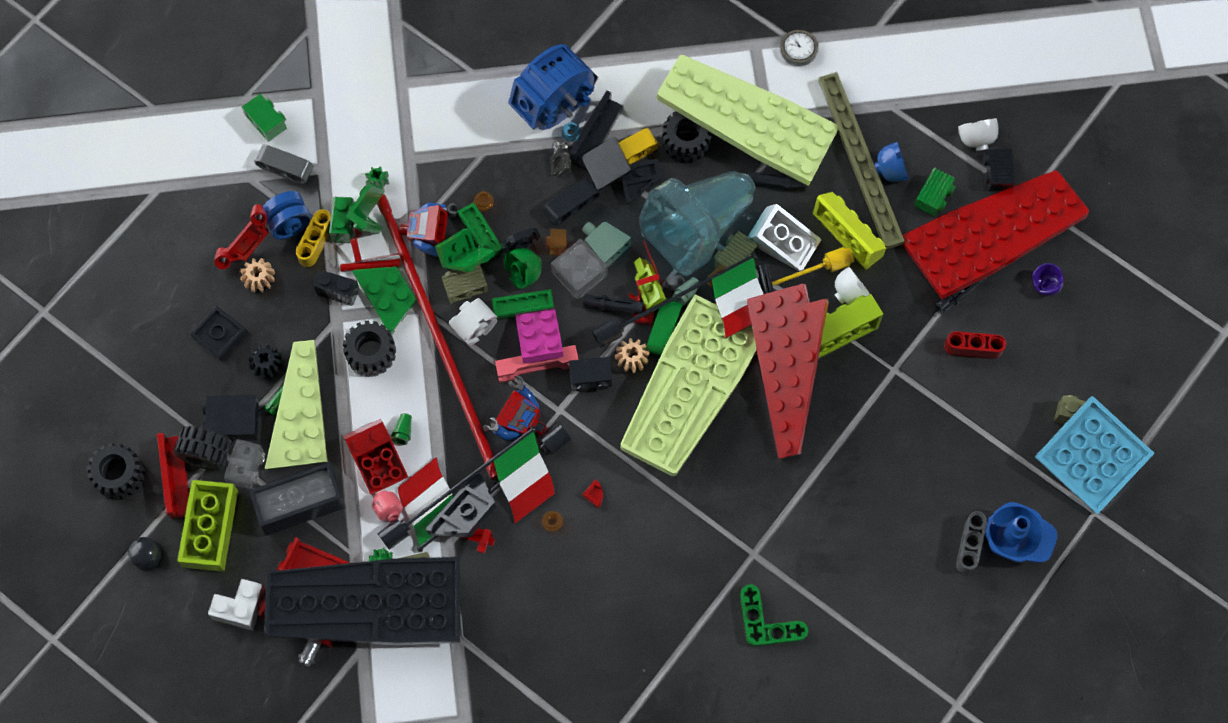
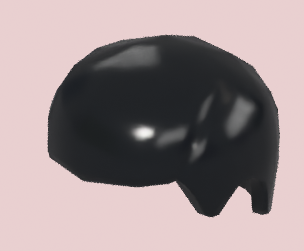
[128,537,163,571]

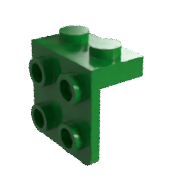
[346,184,385,234]
[435,228,495,273]

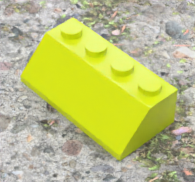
[813,192,886,270]

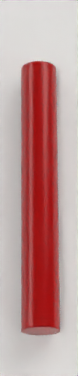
[340,258,401,272]

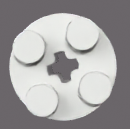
[449,298,498,345]

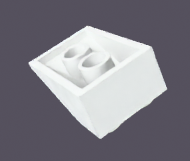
[748,204,821,272]

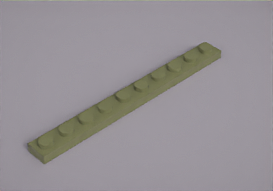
[818,72,904,249]

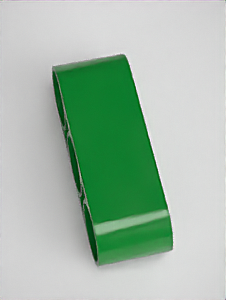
[646,299,683,356]

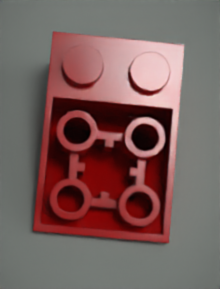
[343,419,408,495]

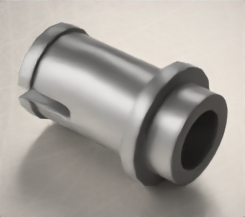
[298,640,322,667]

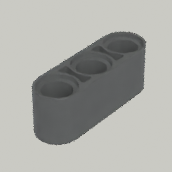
[254,144,314,184]
[956,511,987,574]

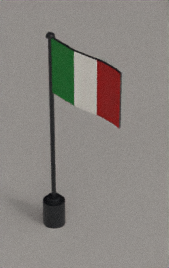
[591,253,763,348]
[398,424,571,552]
[377,426,555,550]

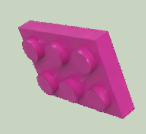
[515,309,564,364]

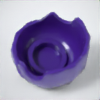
[1032,263,1064,296]

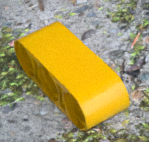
[619,128,659,164]
[296,209,331,267]

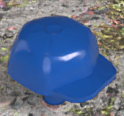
[986,502,1057,563]

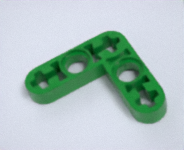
[740,584,808,647]

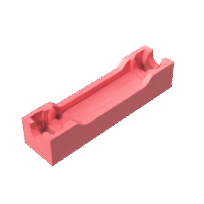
[495,345,579,383]

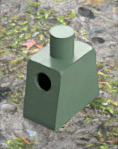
[582,222,631,271]

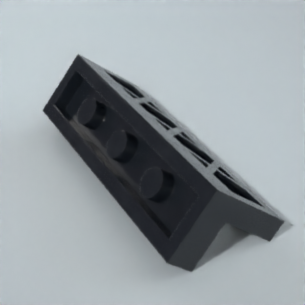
[570,90,624,171]

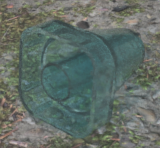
[639,171,755,276]

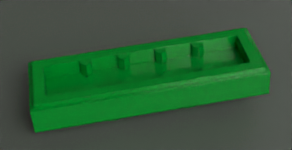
[457,202,504,259]
[492,289,554,319]

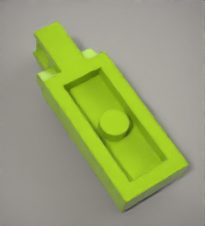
[634,257,666,309]

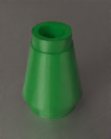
[391,413,412,445]

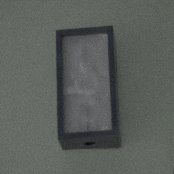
[249,462,346,536]

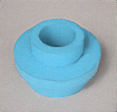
[562,122,581,142]

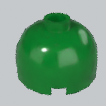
[504,248,542,289]

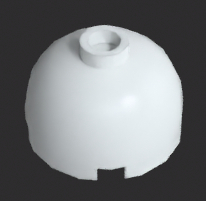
[958,119,998,151]
[835,267,870,305]

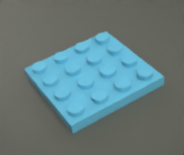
[1035,396,1154,514]

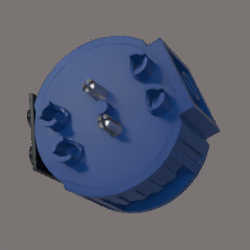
[508,44,599,130]

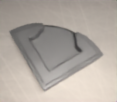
[666,275,686,292]

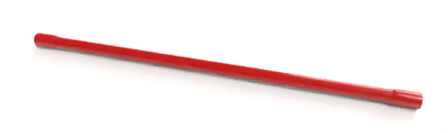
[377,194,498,480]

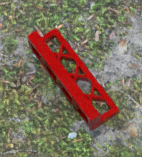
[157,433,190,520]

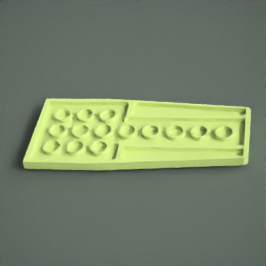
[656,55,838,186]
[620,295,757,476]

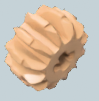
[240,258,275,293]
[615,338,649,373]

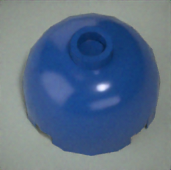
[875,142,909,183]

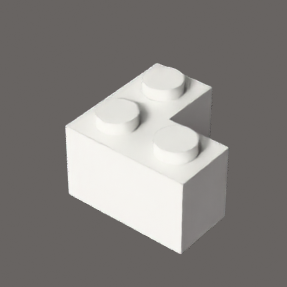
[208,579,266,630]

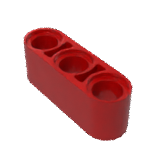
[944,331,1006,359]

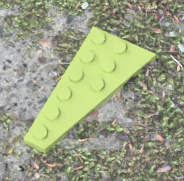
[265,340,328,470]

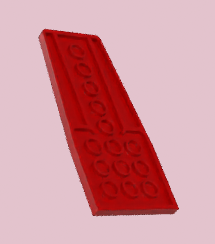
[902,171,1089,299]

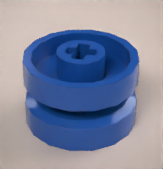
[263,191,312,239]

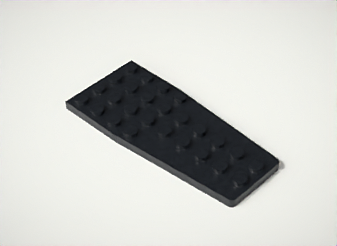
[265,557,461,645]

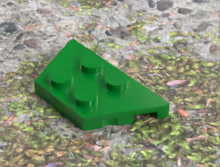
[352,267,417,335]

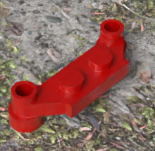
[214,204,269,269]

